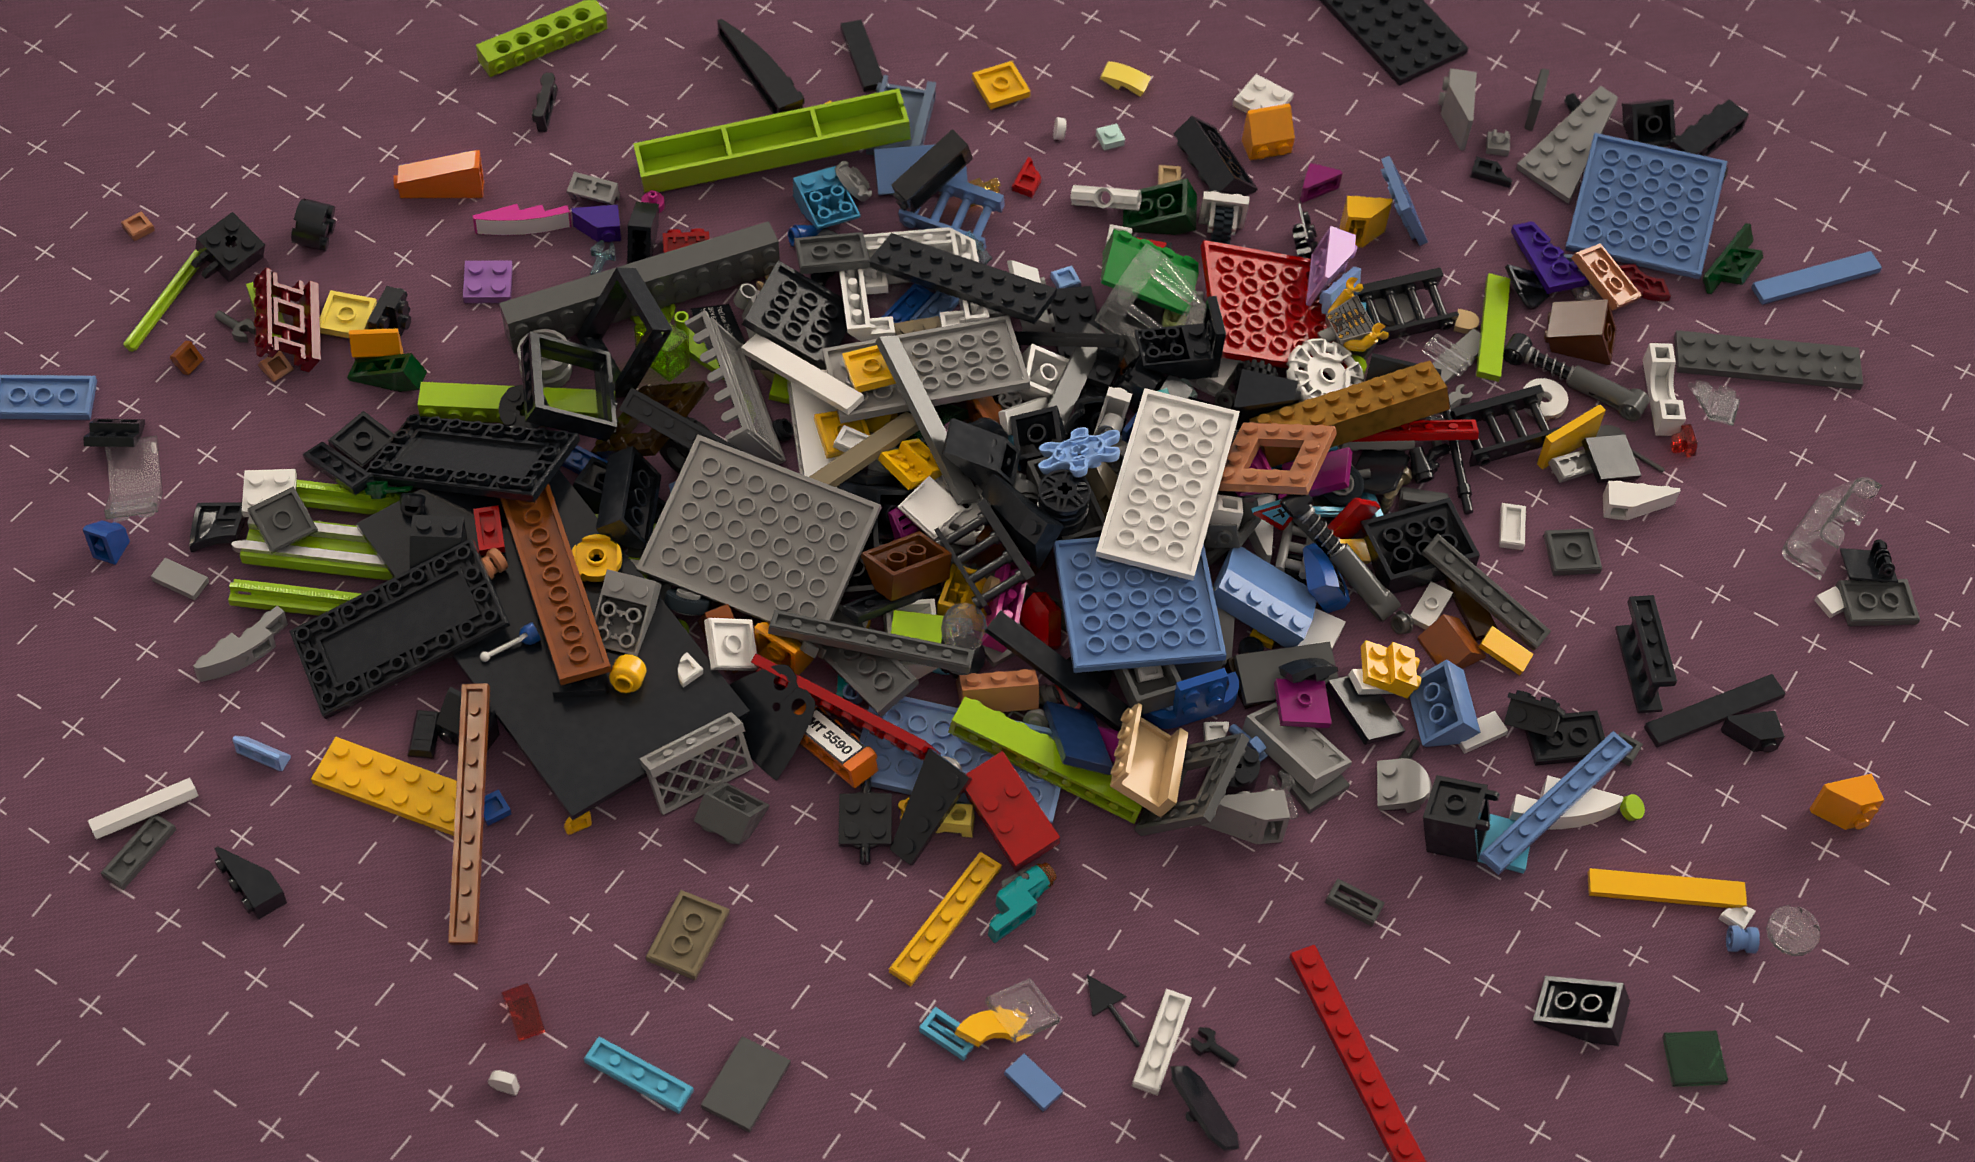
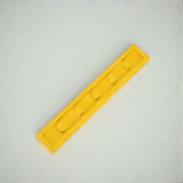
[889,851,1002,987]
[1588,868,1747,908]

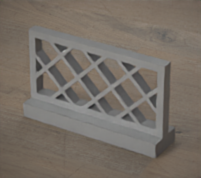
[639,712,754,815]

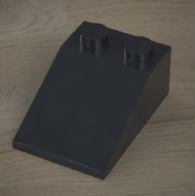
[1533,976,1630,1046]

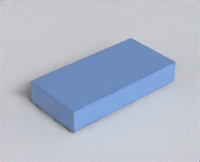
[1004,1054,1063,1112]

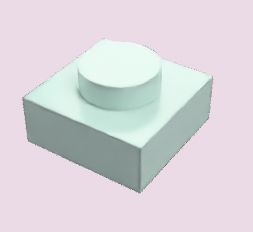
[1096,124,1125,150]

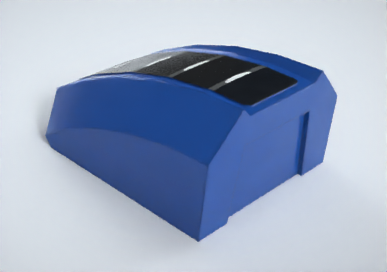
[1303,543,1350,613]

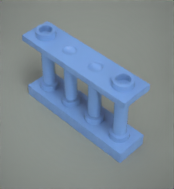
[898,178,1005,251]

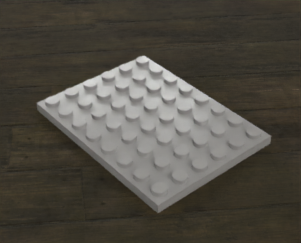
[636,435,882,623]

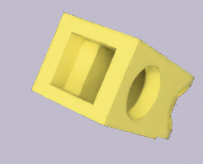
[936,804,975,838]

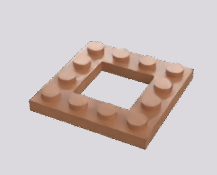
[1218,422,1337,495]

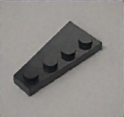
[890,748,972,865]

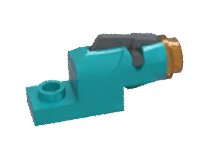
[988,862,1057,943]

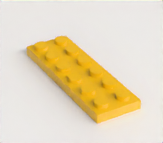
[311,737,457,836]

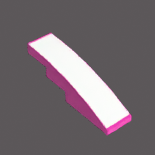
[472,204,571,236]

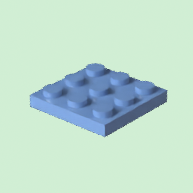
[1381,155,1428,246]

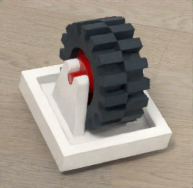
[1198,191,1249,245]

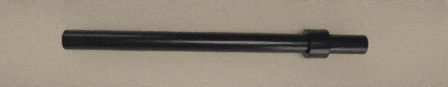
[1442,395,1473,515]

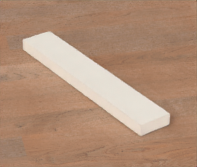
[741,333,864,415]

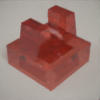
[1670,424,1698,457]

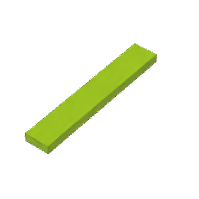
[1476,273,1510,382]

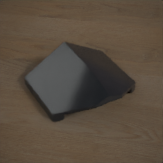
[1505,264,1550,309]

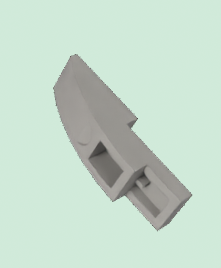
[193,606,288,682]

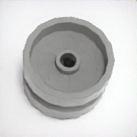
[517,329,572,388]

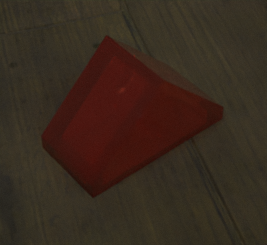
[501,983,545,1041]

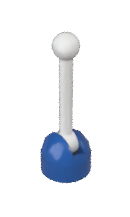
[480,622,541,662]

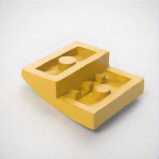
[878,438,942,490]

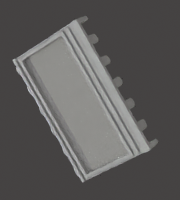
[685,310,786,465]

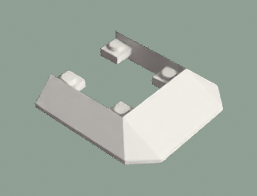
[839,227,989,342]

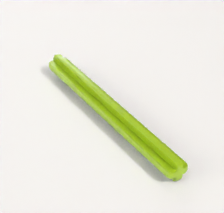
[124,249,200,352]

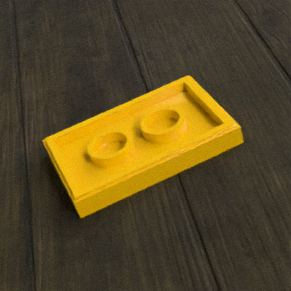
[1537,404,1606,470]

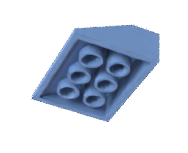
[1213,547,1316,648]

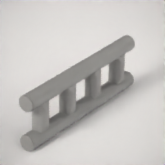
[1275,520,1316,579]

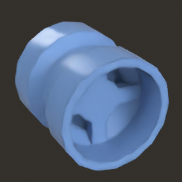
[1726,925,1760,954]

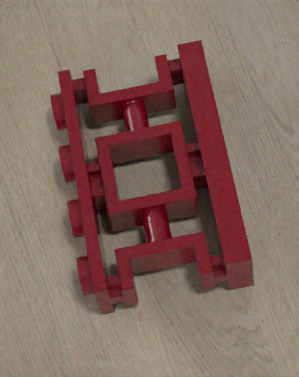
[253,267,321,372]

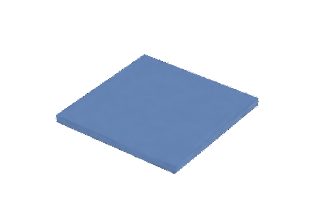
[1565,133,1727,280]
[1053,537,1227,673]

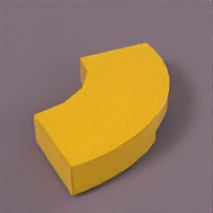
[955,1010,1028,1047]

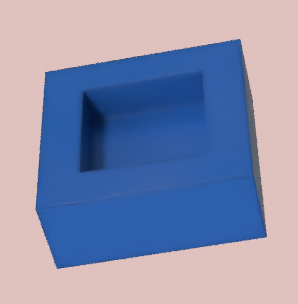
[484,789,511,826]

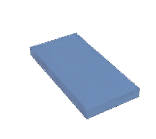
[874,145,968,196]
[0,375,97,420]

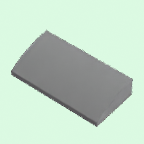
[1242,702,1352,794]

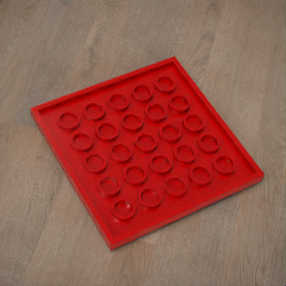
[1200,240,1347,375]

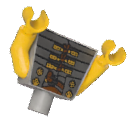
[1317,277,1389,352]

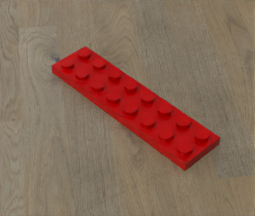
[751,654,941,762]

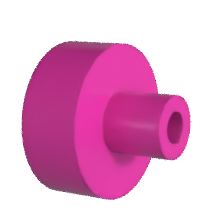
[641,190,665,213]

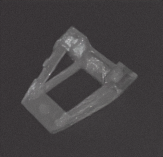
[1095,243,1206,339]

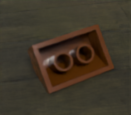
[861,531,952,601]

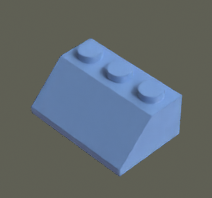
[1410,660,1481,747]

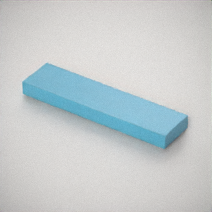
[584,1037,694,1114]

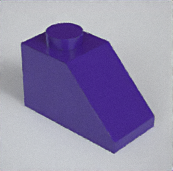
[571,205,621,242]

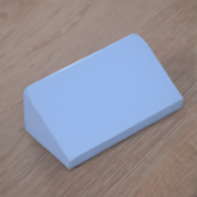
[232,736,291,771]

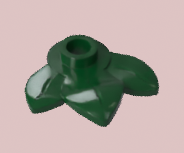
[365,481,413,499]

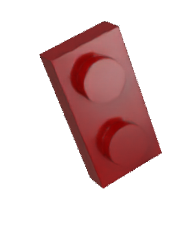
[473,505,505,556]

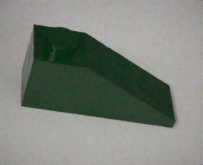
[347,353,427,392]

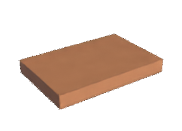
[1571,244,1642,311]

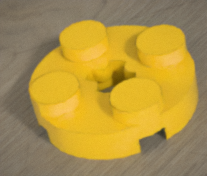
[572,534,622,582]

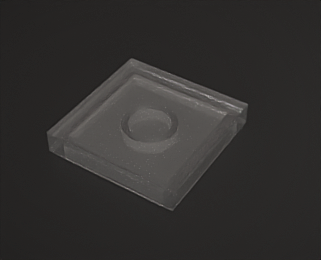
[985,978,1061,1043]

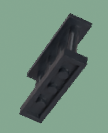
[1353,267,1459,345]
[1452,384,1561,467]
[934,499,1039,616]
[1615,595,1677,713]

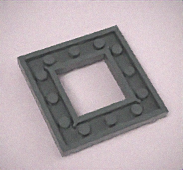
[1134,733,1249,836]

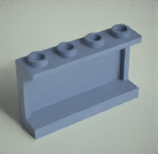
[866,75,936,155]

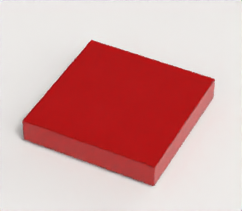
[1327,498,1381,539]

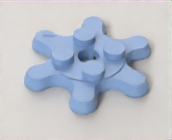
[1038,427,1120,477]

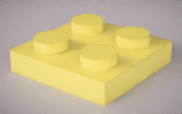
[320,290,377,338]

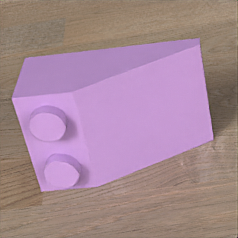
[1306,226,1357,306]

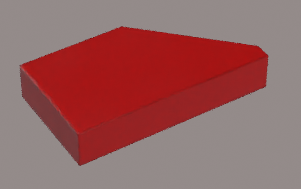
[1012,157,1041,198]

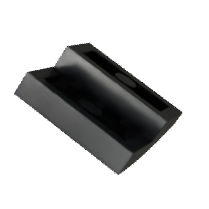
[83,418,145,447]

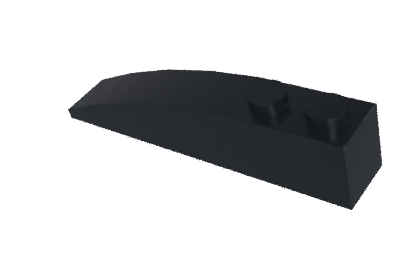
[717,19,805,114]

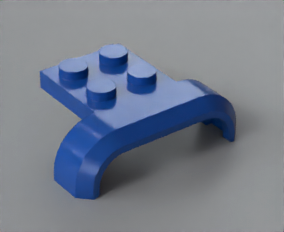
[1143,668,1239,729]

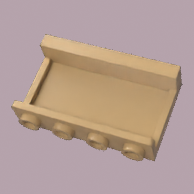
[1110,703,1188,817]

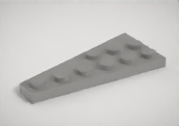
[1516,86,1618,204]

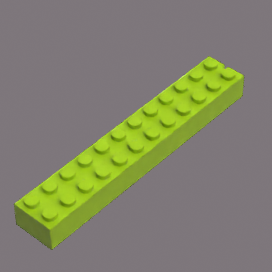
[633,88,911,193]

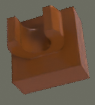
[170,341,204,375]

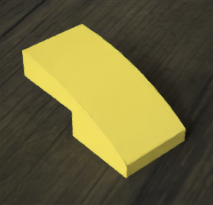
[1100,61,1151,97]

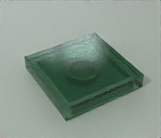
[1662,1030,1728,1087]

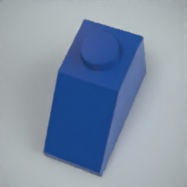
[83,520,130,565]

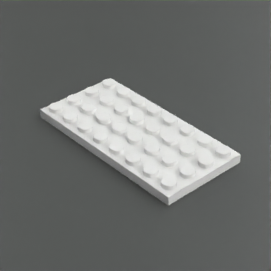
[1096,388,1240,581]

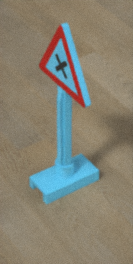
[1251,492,1383,531]

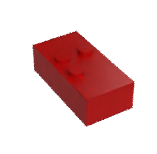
[963,751,1060,872]

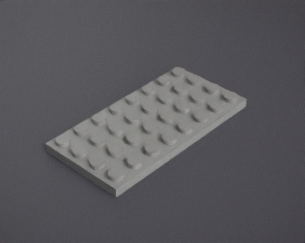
[822,315,1030,424]

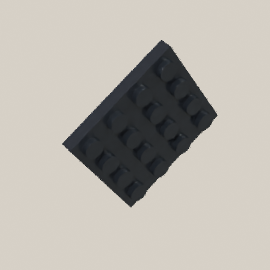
[741,260,847,370]

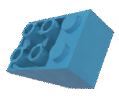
[793,166,861,230]

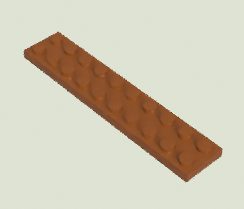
[500,484,611,685]

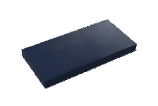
[1043,701,1113,775]

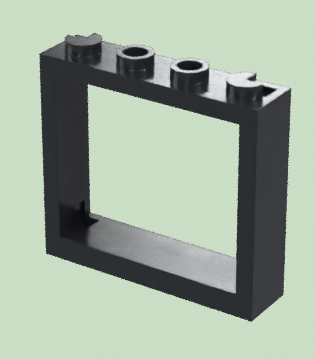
[577,267,673,397]
[520,331,619,441]

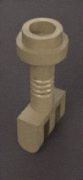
[1380,467,1412,514]

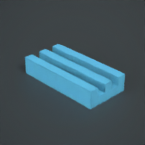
[919,1007,974,1061]

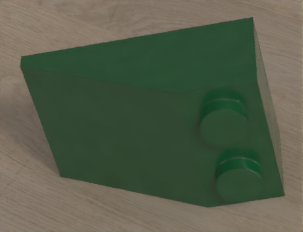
[1123,178,1197,235]

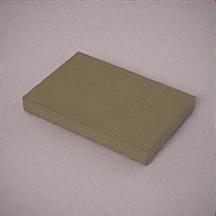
[646,890,729,980]

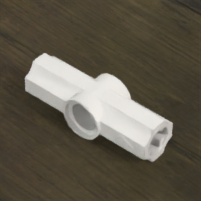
[1071,185,1142,210]

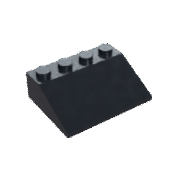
[1360,497,1480,594]

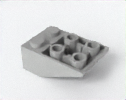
[594,569,662,656]
[1201,789,1290,844]

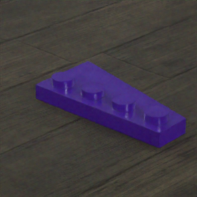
[1511,221,1590,294]

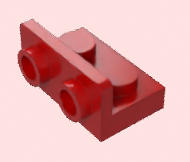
[663,228,710,253]

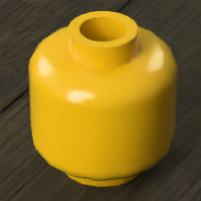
[609,654,647,693]

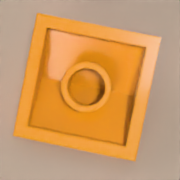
[349,328,404,359]

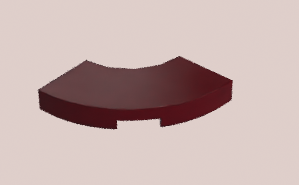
[1619,264,1671,302]

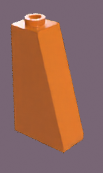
[394,150,484,198]

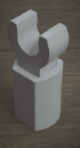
[1437,384,1473,418]

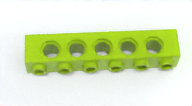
[476,0,608,77]

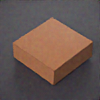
[121,211,155,242]

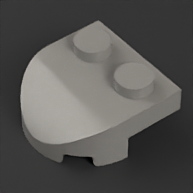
[1377,758,1432,813]

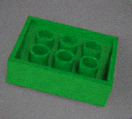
[1101,229,1199,317]

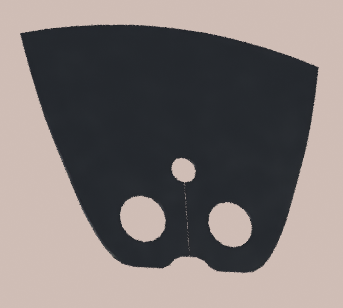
[729,664,815,781]

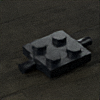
[838,777,892,865]

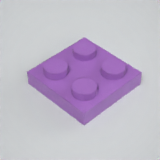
[463,261,513,303]

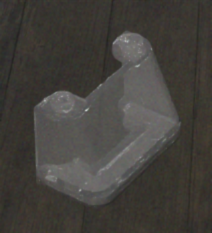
[1782,477,1882,580]

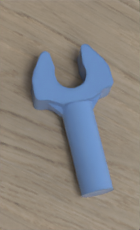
[1229,724,1268,762]

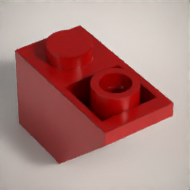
[1020,592,1061,649]

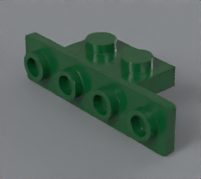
[1703,223,1764,294]

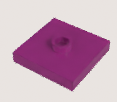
[1274,678,1332,728]

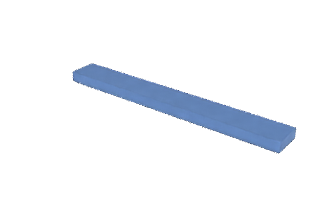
[1479,731,1633,875]

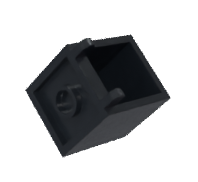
[1423,775,1500,863]

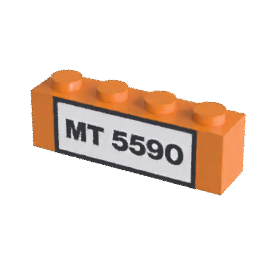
[793,704,879,788]

